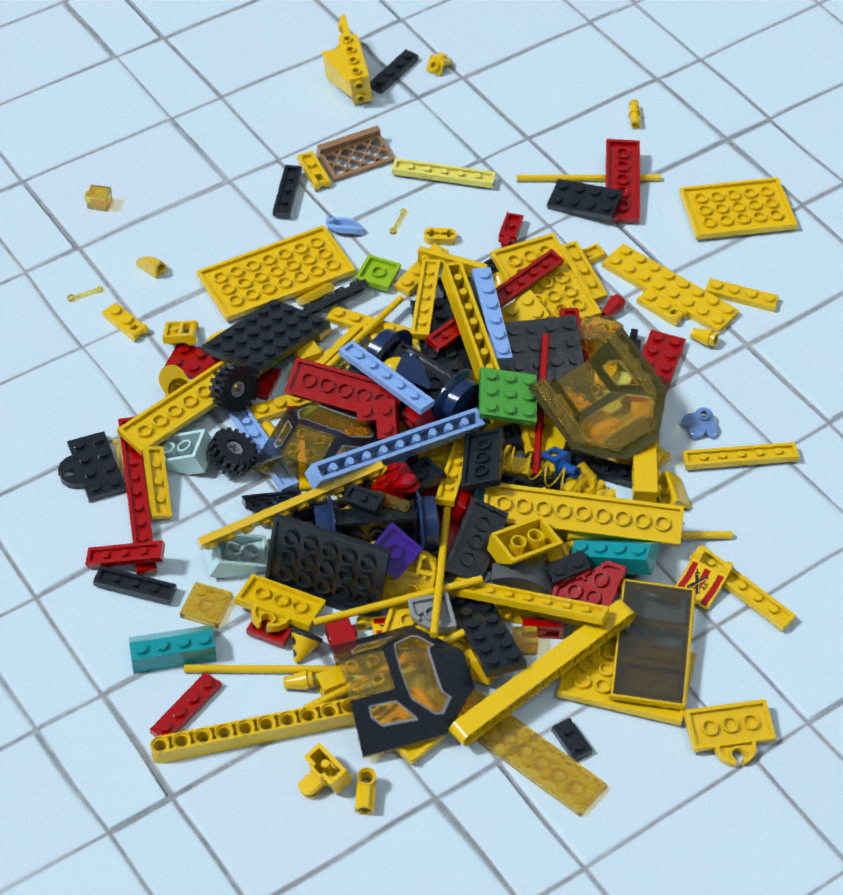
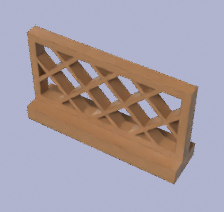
[316,125,395,182]

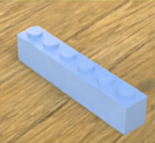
[469,267,513,370]

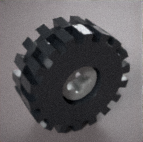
[209,362,259,413]
[206,427,258,477]

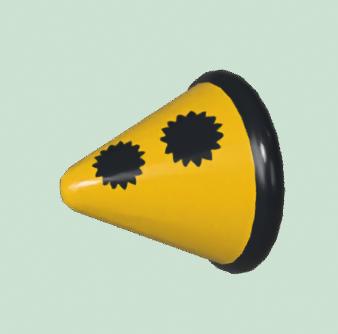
[290,628,323,663]

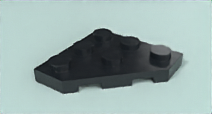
[241,489,313,519]

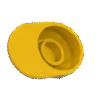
[158,365,189,397]

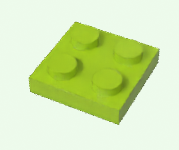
[355,254,401,292]

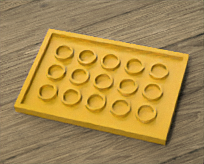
[679,177,798,240]
[490,232,602,323]
[557,626,696,726]

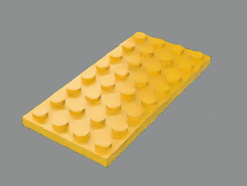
[196,225,356,322]

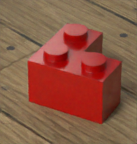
[356,399,400,440]

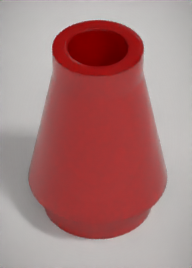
[601,294,626,320]

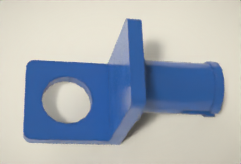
[541,446,582,482]

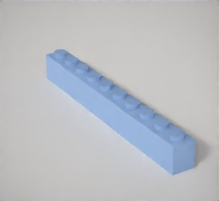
[305,407,485,489]

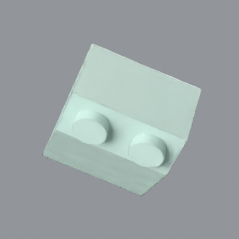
[157,429,212,475]
[204,530,269,578]

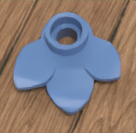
[681,407,718,440]

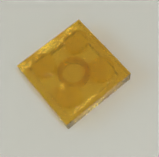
[180,582,234,629]

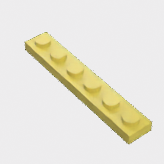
[392,158,495,188]

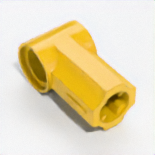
[560,462,597,493]
[355,767,377,815]

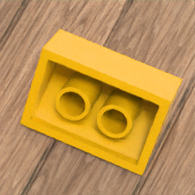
[487,515,563,564]

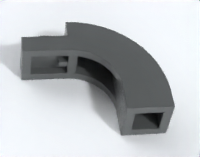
[483,562,553,595]

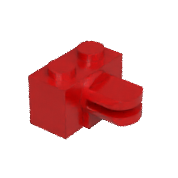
[370,462,420,506]

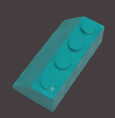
[570,539,661,575]
[129,625,217,674]

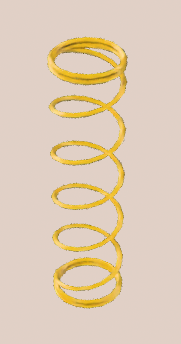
[502,444,598,495]

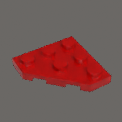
[552,561,628,606]

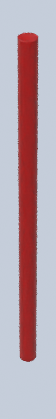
[532,333,550,476]

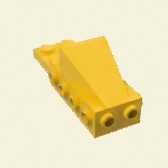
[322,14,373,104]

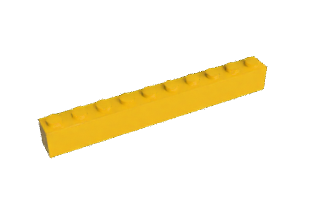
[441,261,511,427]

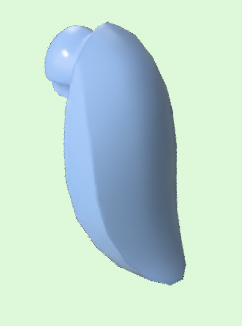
[325,215,364,235]

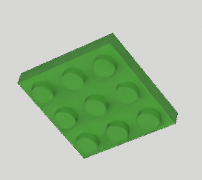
[478,367,537,426]

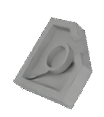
[407,592,457,634]

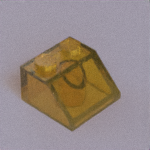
[578,316,624,355]

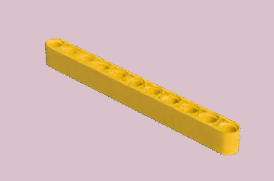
[449,599,636,746]
[150,694,380,764]

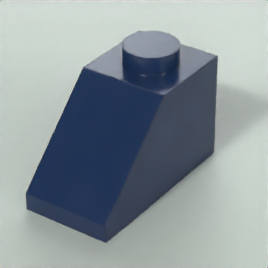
[395,352,431,391]

